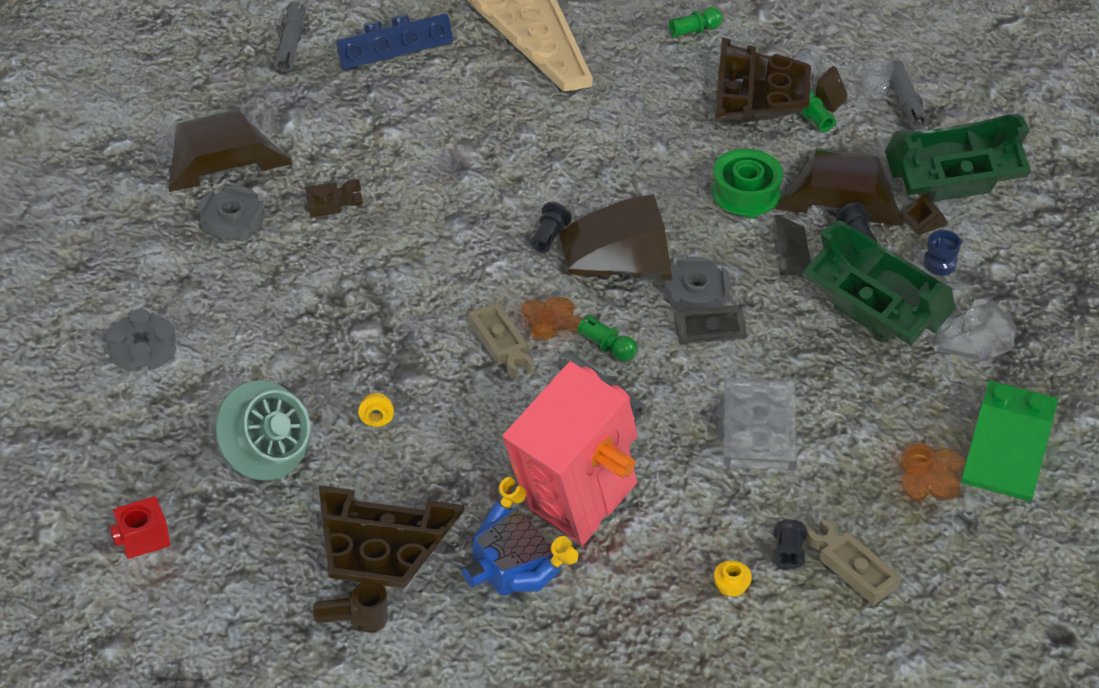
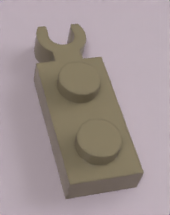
[468,302,533,380]
[806,520,902,605]

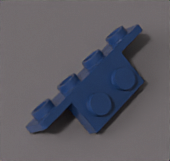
[336,13,453,69]

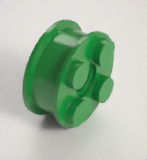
[711,149,783,219]

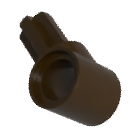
[313,582,388,632]

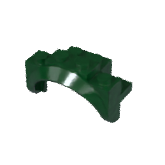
[885,113,1031,202]
[803,220,955,345]

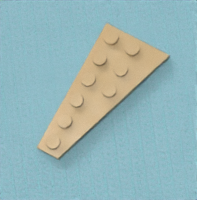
[467,0,593,92]

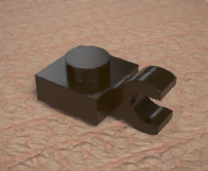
[305,179,363,218]

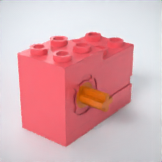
[502,361,638,546]

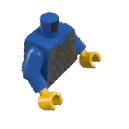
[462,477,578,595]

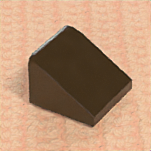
[815,66,847,112]
[900,194,948,235]

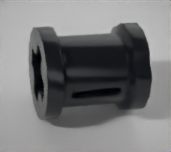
[773,519,807,569]

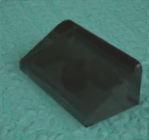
[772,215,811,275]
[673,305,747,345]

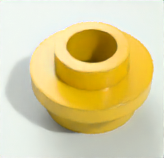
[358,393,394,427]
[714,560,752,597]

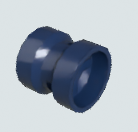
[924,230,961,276]

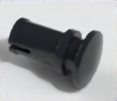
[530,202,572,253]
[836,202,878,243]

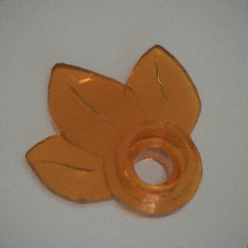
[522,297,586,339]
[901,443,966,502]

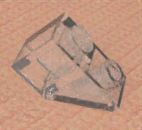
[933,300,1017,361]

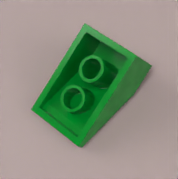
[961,380,1059,502]

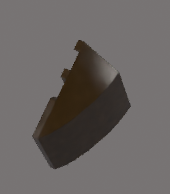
[714,37,811,122]
[169,110,292,192]
[776,148,903,226]
[560,194,672,280]
[319,485,464,588]

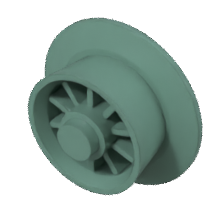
[215,381,311,481]

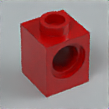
[109,496,171,559]

